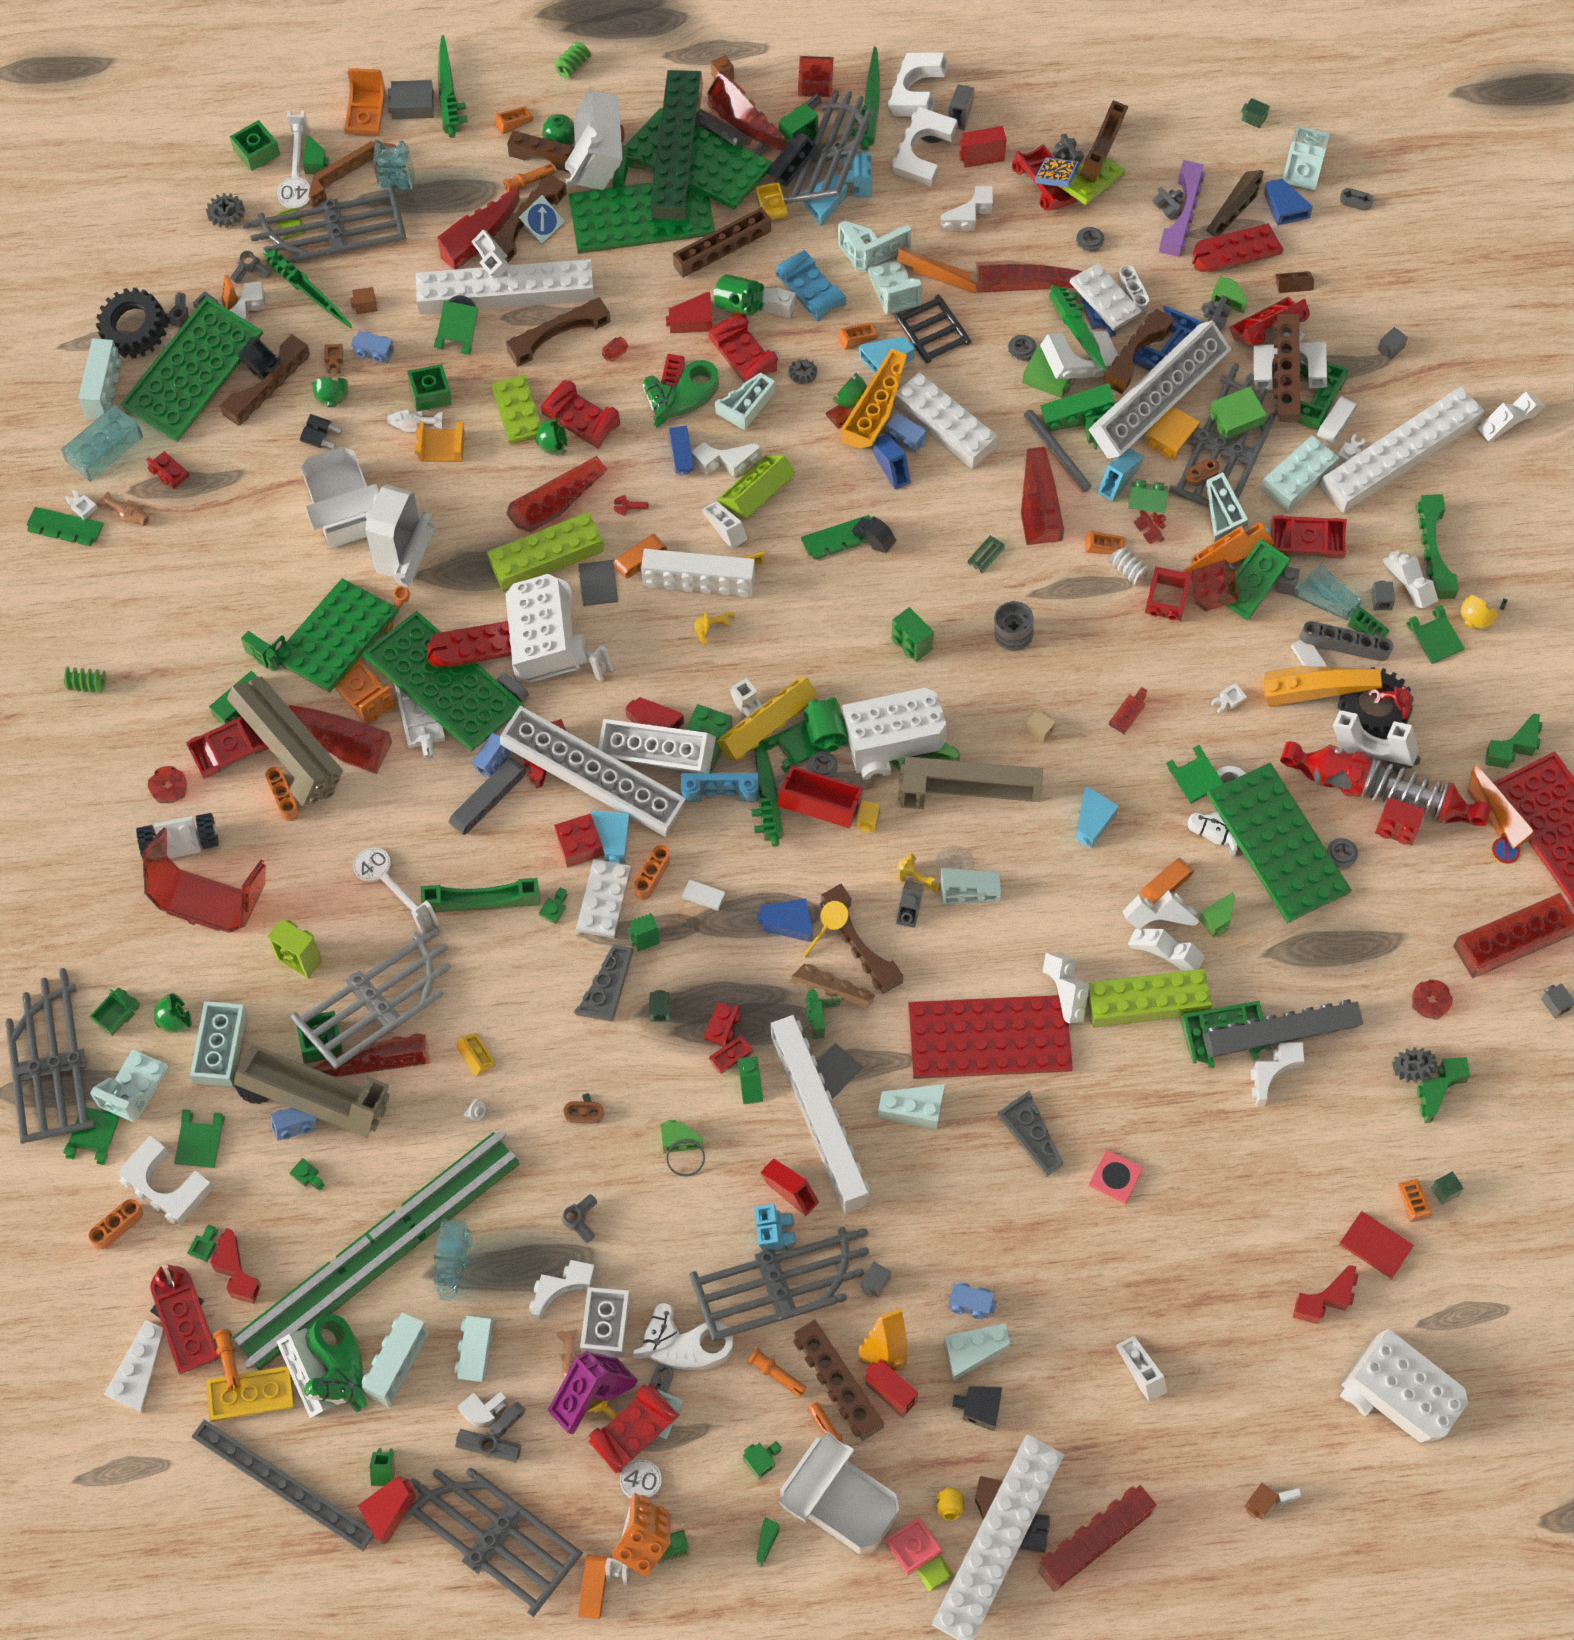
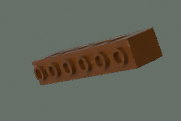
[673,207,771,278]
[1274,314,1300,422]
[793,1319,884,1441]

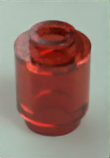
[602,337,628,362]

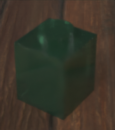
[1241,98,1270,129]
[649,990,670,1022]
[1431,1171,1464,1205]

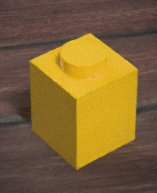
[856,800,881,832]

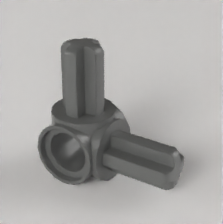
[230,251,272,284]
[165,292,190,328]
[562,1194,598,1243]

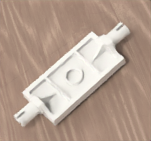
[395,685,446,760]

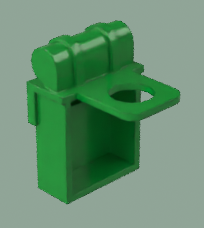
[613,145,645,187]
[241,631,286,671]
[89,988,140,1036]
[806,989,841,1039]

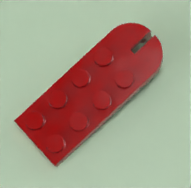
[1192,223,1284,272]
[427,621,512,667]
[150,1264,219,1374]

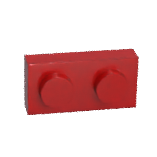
[709,1035,753,1074]

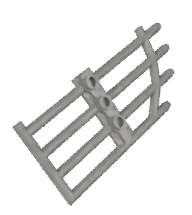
[290,927,451,1069]

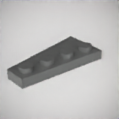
[699,108,753,147]
[574,944,633,1022]
[997,1090,1063,1177]

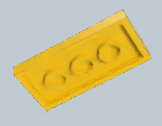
[206,1366,295,1422]

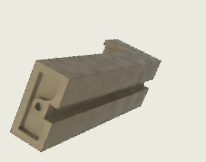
[227,676,343,806]
[898,757,1043,810]
[234,1044,390,1138]

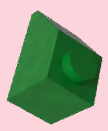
[302,136,330,174]
[738,1056,763,1104]

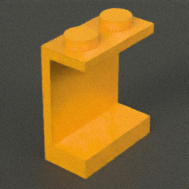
[1144,406,1200,462]
[415,421,465,462]

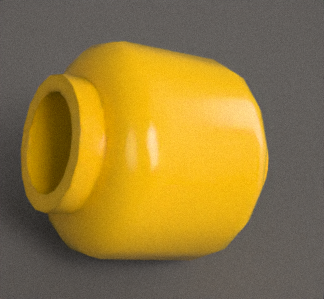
[936,1487,964,1521]

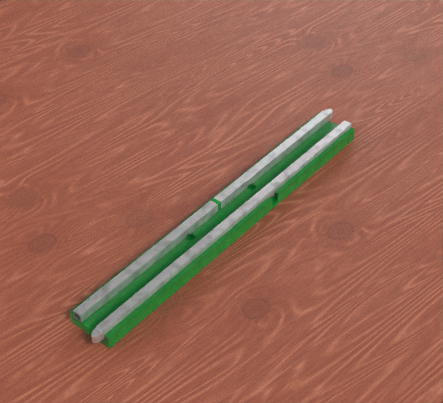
[233,1131,520,1371]

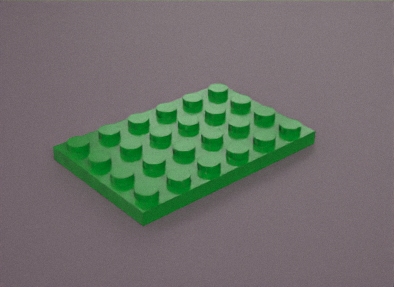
[276,578,399,693]

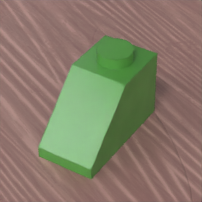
[1211,276,1247,313]
[1199,892,1235,937]
[661,1120,704,1153]

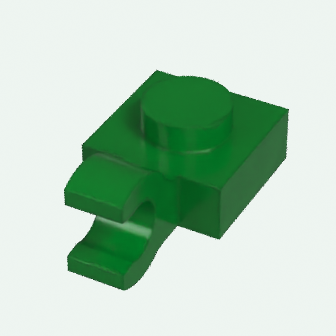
[539,887,568,924]
[289,1158,325,1191]
[187,1224,218,1263]

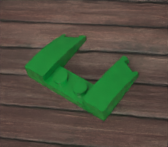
[1277,362,1348,430]
[1180,1001,1271,1068]

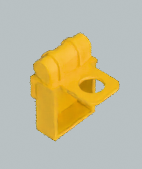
[755,182,788,221]

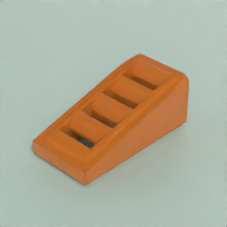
[494,106,533,134]
[221,274,238,310]
[838,322,879,350]
[1085,531,1125,554]
[1398,1179,1432,1222]

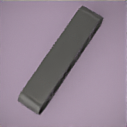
[1300,621,1394,661]
[449,758,526,835]

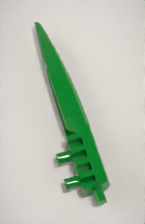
[438,35,468,138]
[850,46,880,150]
[263,249,352,328]
[1049,284,1106,371]
[751,740,784,847]

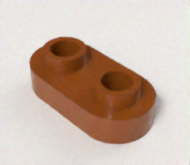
[1185,459,1220,486]
[564,1101,604,1123]

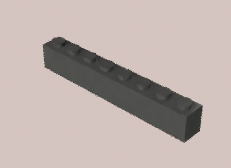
[1203,999,1364,1058]

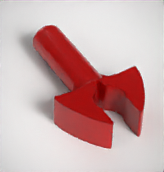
[613,495,649,516]

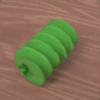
[554,42,591,79]
[64,667,106,693]

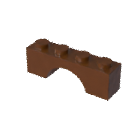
[507,130,574,173]

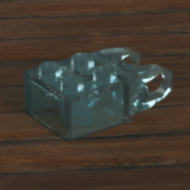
[373,140,414,189]
[434,1219,472,1301]

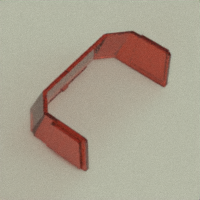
[143,827,266,933]

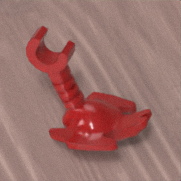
[1368,686,1413,719]

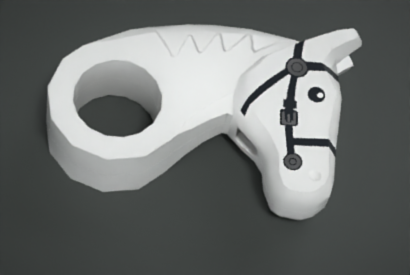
[1187,766,1246,856]
[633,1303,733,1370]

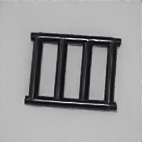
[895,294,972,364]

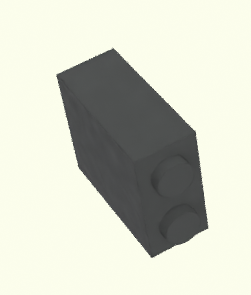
[388,80,434,119]

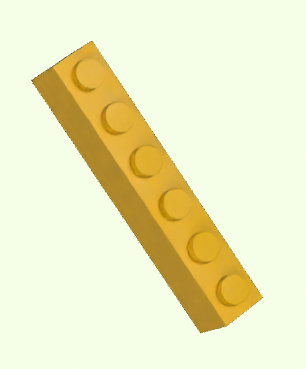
[716,677,818,761]

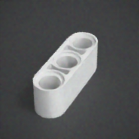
[1118,265,1149,316]
[1317,396,1358,444]

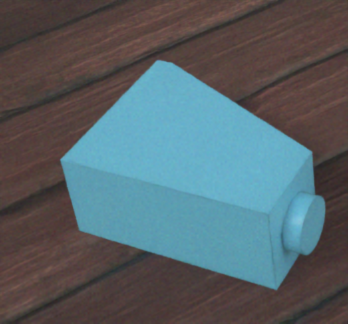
[802,174,848,226]
[859,337,915,374]
[1097,448,1144,502]
[1076,786,1119,848]
[591,810,630,864]

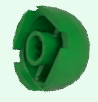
[542,114,575,145]
[833,373,867,408]
[312,377,348,408]
[535,418,567,455]
[154,993,192,1033]

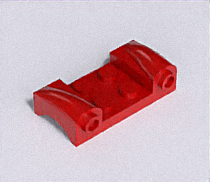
[1012,144,1077,211]
[1229,297,1310,345]
[708,313,778,383]
[541,380,620,449]
[1271,515,1347,559]
[186,716,269,779]
[588,1384,680,1474]

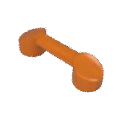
[382,586,410,633]

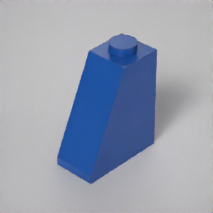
[1264,179,1313,226]
[668,425,694,476]
[872,433,911,489]
[757,898,813,942]

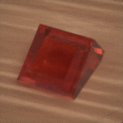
[825,405,850,429]

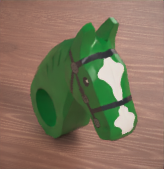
[643,360,719,428]
[304,1314,367,1412]

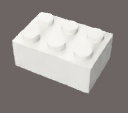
[580,1287,630,1358]

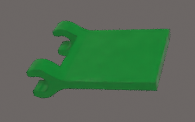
[434,300,479,355]
[1406,605,1465,664]
[765,720,820,773]
[1166,745,1224,804]
[63,1107,120,1165]
[174,1109,225,1168]

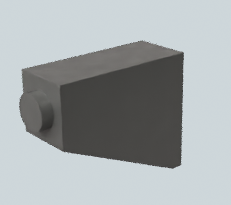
[949,84,975,130]

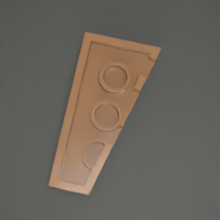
[790,963,875,1008]

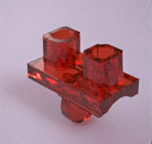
[1134,510,1166,544]

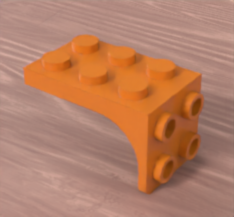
[344,68,386,135]
[335,660,396,725]
[612,1493,671,1576]

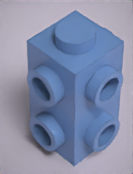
[351,330,394,364]
[886,413,927,453]
[471,733,512,777]
[270,1108,318,1141]
[948,1282,997,1320]

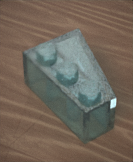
[1294,564,1361,621]

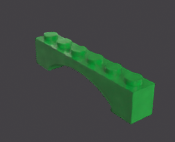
[1416,494,1459,599]
[421,878,540,913]

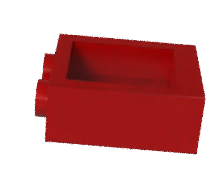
[1145,566,1192,621]

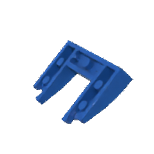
[1133,306,1203,371]

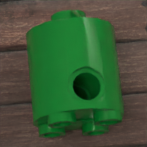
[714,275,764,316]
[803,697,848,752]

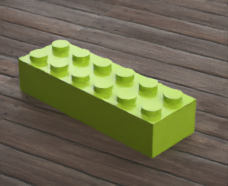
[487,512,604,591]
[1087,969,1212,1028]

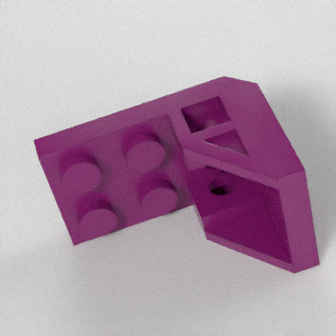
[548,1351,638,1434]

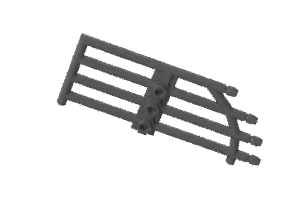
[784,90,872,204]
[242,186,407,263]
[1168,363,1276,507]
[6,968,95,1144]
[689,1227,869,1341]
[404,1468,583,1617]

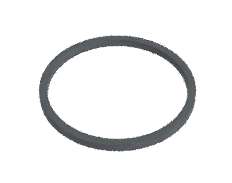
[666,1139,705,1177]

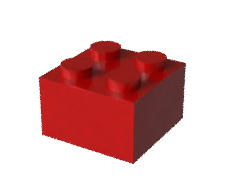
[1375,798,1425,845]
[554,813,604,867]

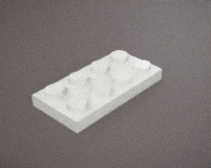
[1070,263,1142,331]
[576,859,631,938]

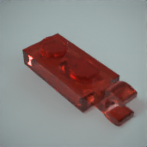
[1109,687,1148,735]

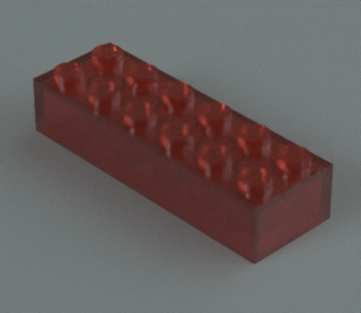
[1453,892,1574,979]
[1038,1484,1157,1592]

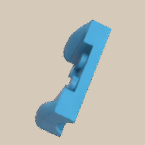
[776,250,846,322]
[681,773,759,802]

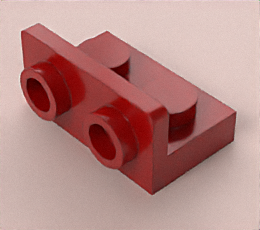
[146,451,190,489]
[704,1002,742,1046]

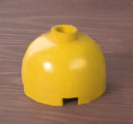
[1460,595,1500,630]

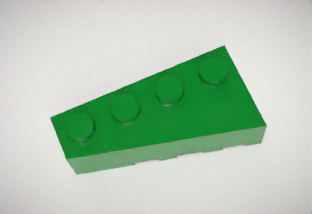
[1040,383,1116,432]

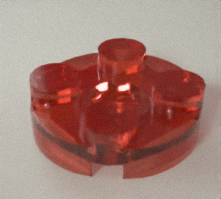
[148,766,188,803]
[1412,979,1453,1020]

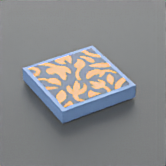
[1035,158,1079,187]

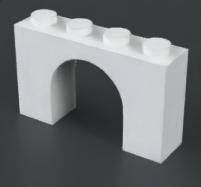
[888,53,949,117]
[891,107,958,187]
[1040,331,1119,379]
[1254,342,1327,391]
[1333,710,1419,766]
[117,1136,214,1226]

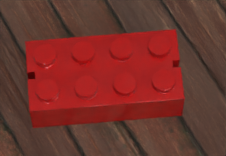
[777,765,864,829]

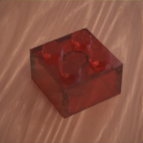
[798,56,834,97]
[1192,559,1238,612]

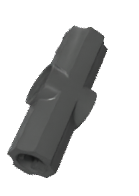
[455,1429,522,1463]

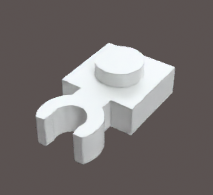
[1337,434,1365,463]
[65,490,98,520]
[1211,683,1247,714]

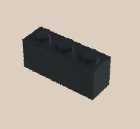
[766,132,818,187]

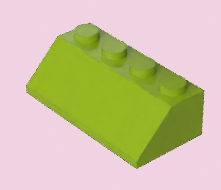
[716,454,796,518]

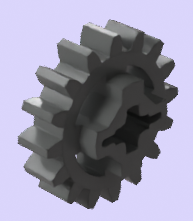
[206,193,245,228]
[1392,1047,1438,1083]

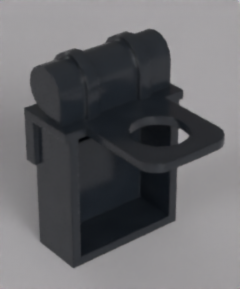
[237,337,282,380]

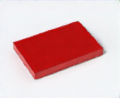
[1339,1211,1414,1279]

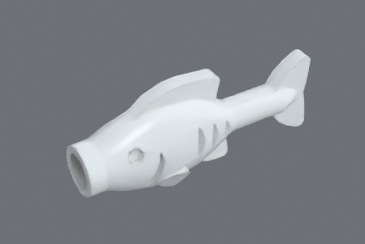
[387,409,443,433]

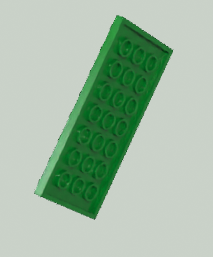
[625,108,773,210]
[568,182,715,254]
[120,296,264,442]
[363,610,524,752]
[1206,762,1352,924]

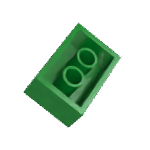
[686,704,733,773]

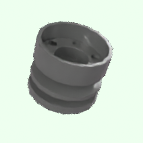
[994,601,1034,651]

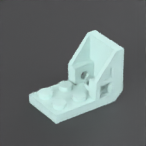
[1282,125,1330,190]
[838,221,911,272]
[868,260,922,315]
[90,1049,168,1123]

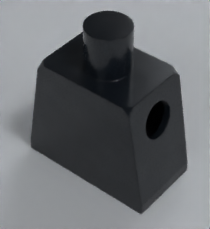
[952,1386,1002,1431]

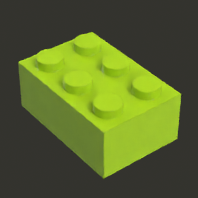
[267,919,322,979]

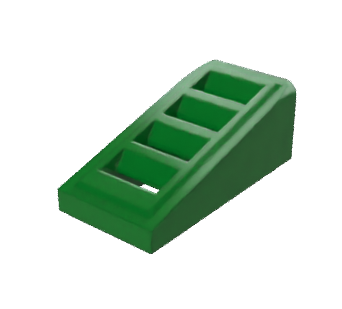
[1348,607,1390,637]
[756,1517,780,1567]

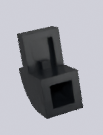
[852,516,897,553]

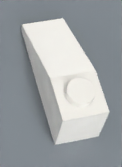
[761,288,796,319]
[701,501,748,548]
[1116,1336,1167,1402]

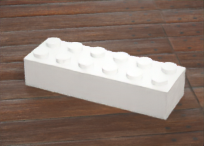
[894,372,998,469]
[641,549,755,597]
[598,719,716,773]

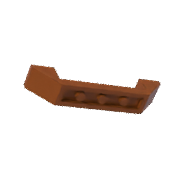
[309,141,398,208]

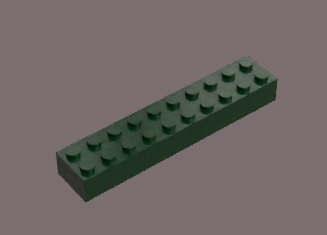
[650,70,703,220]

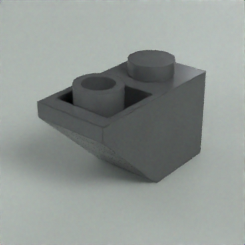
[896,880,925,928]

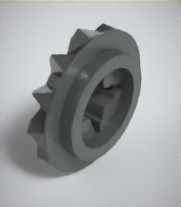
[1076,227,1104,252]
[1008,335,1037,360]
[789,358,817,384]
[807,751,838,778]
[1327,838,1358,868]

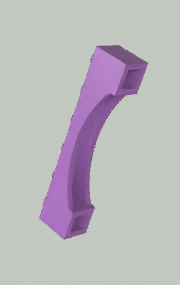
[1159,160,1205,257]

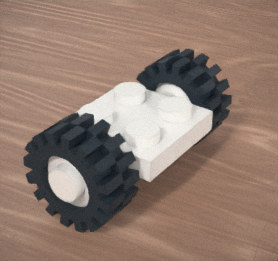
[136,813,219,862]

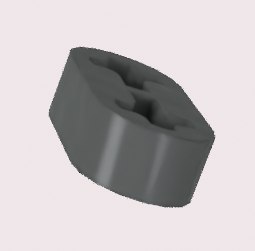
[1340,188,1373,211]
[497,673,529,702]
[649,1364,673,1393]
[490,1402,526,1438]

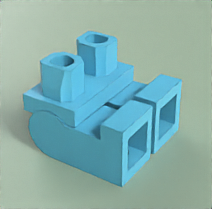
[844,151,872,198]
[754,1204,796,1252]

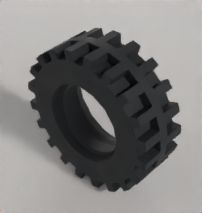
[96,288,168,359]
[1337,667,1414,740]

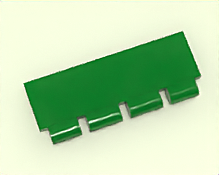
[27,507,104,546]
[801,515,871,560]

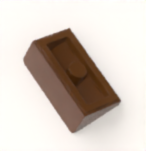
[1275,271,1314,293]

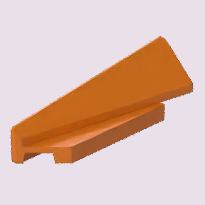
[897,246,977,294]
[1184,521,1274,581]
[1467,765,1533,849]

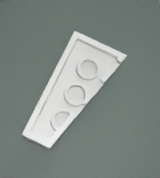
[104,1320,165,1413]

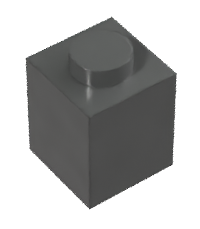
[1378,327,1408,360]
[1276,567,1300,596]
[1371,580,1395,610]
[1541,983,1574,1018]
[861,1261,891,1297]

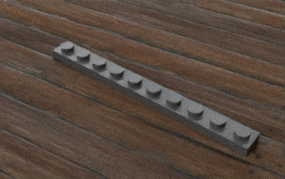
[191,1419,374,1552]

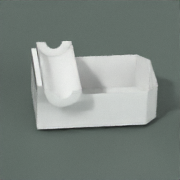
[565,89,622,190]
[301,447,379,549]
[365,484,435,588]
[505,574,588,683]
[842,688,946,780]
[1340,1329,1468,1443]
[778,1431,899,1555]

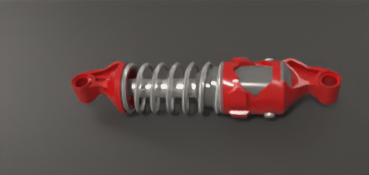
[1280,741,1492,826]

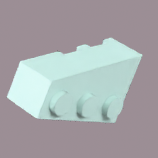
[715,373,775,430]
[1206,473,1248,542]
[940,868,1001,905]
[878,1084,945,1129]
[455,1314,497,1382]
[944,1323,1010,1382]

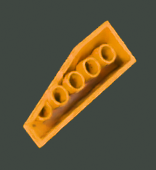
[840,348,907,449]
[1264,666,1382,707]
[858,1308,908,1372]

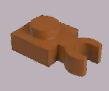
[324,344,343,374]

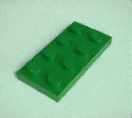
[1217,539,1291,621]

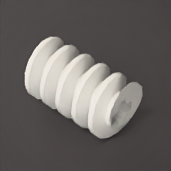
[1108,546,1149,586]

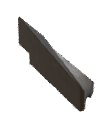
[1206,170,1264,237]

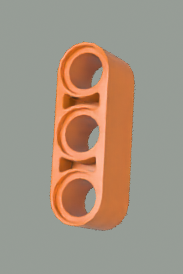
[614,534,667,578]
[265,767,299,821]
[634,845,670,900]
[1141,857,1194,904]
[88,1199,143,1250]
[578,1554,609,1619]

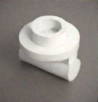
[463,1099,486,1121]

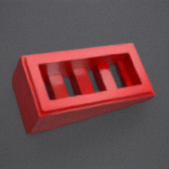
[661,354,685,387]

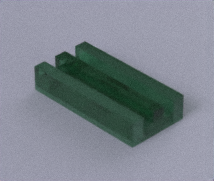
[968,535,1005,573]

